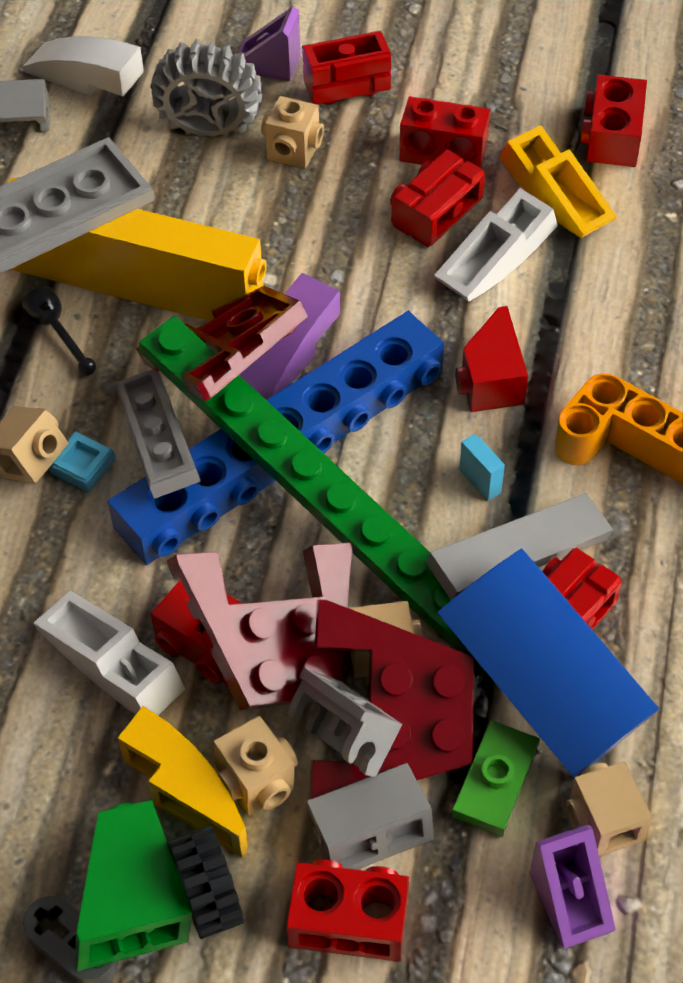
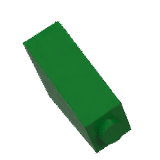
[74,800,193,972]

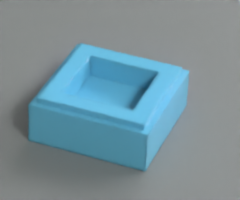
[49,431,116,493]
[459,434,505,501]

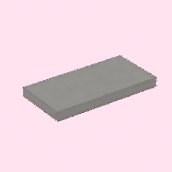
[0,137,155,274]

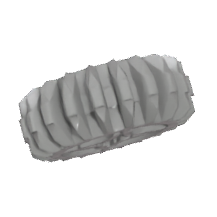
[150,39,262,138]

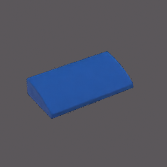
[437,548,660,778]

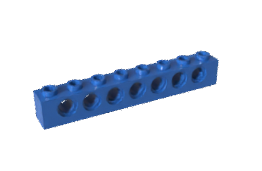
[107,310,444,565]

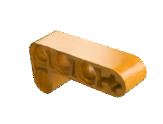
[555,373,683,484]

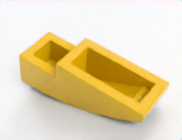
[499,125,617,238]
[118,706,248,858]

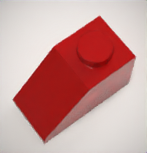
[455,306,528,412]

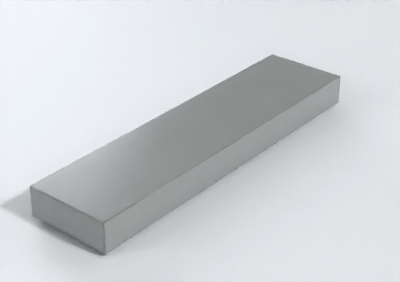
[115,369,201,499]
[426,493,613,600]

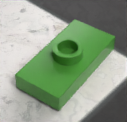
[452,720,541,837]

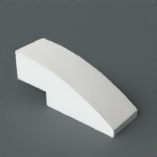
[23,36,144,96]
[434,188,557,301]
[34,590,186,715]

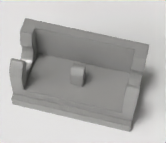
[0,79,51,131]
[288,668,402,778]
[307,763,434,870]

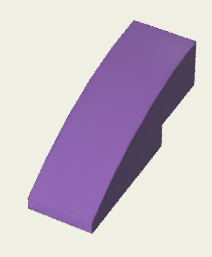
[239,273,340,400]

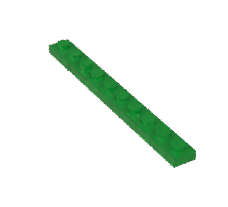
[139,315,486,676]

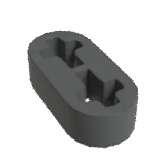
[23,896,119,983]

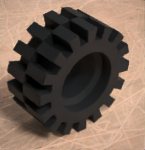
[167,825,244,939]

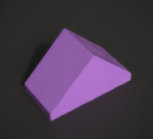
[237,6,301,81]
[529,824,616,949]

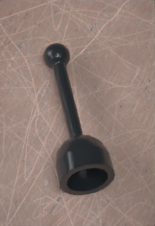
[22,286,96,376]

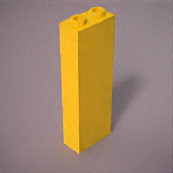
[8,177,267,321]

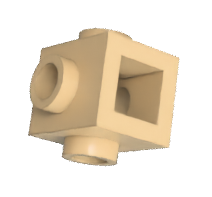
[261,96,324,169]
[213,716,298,816]

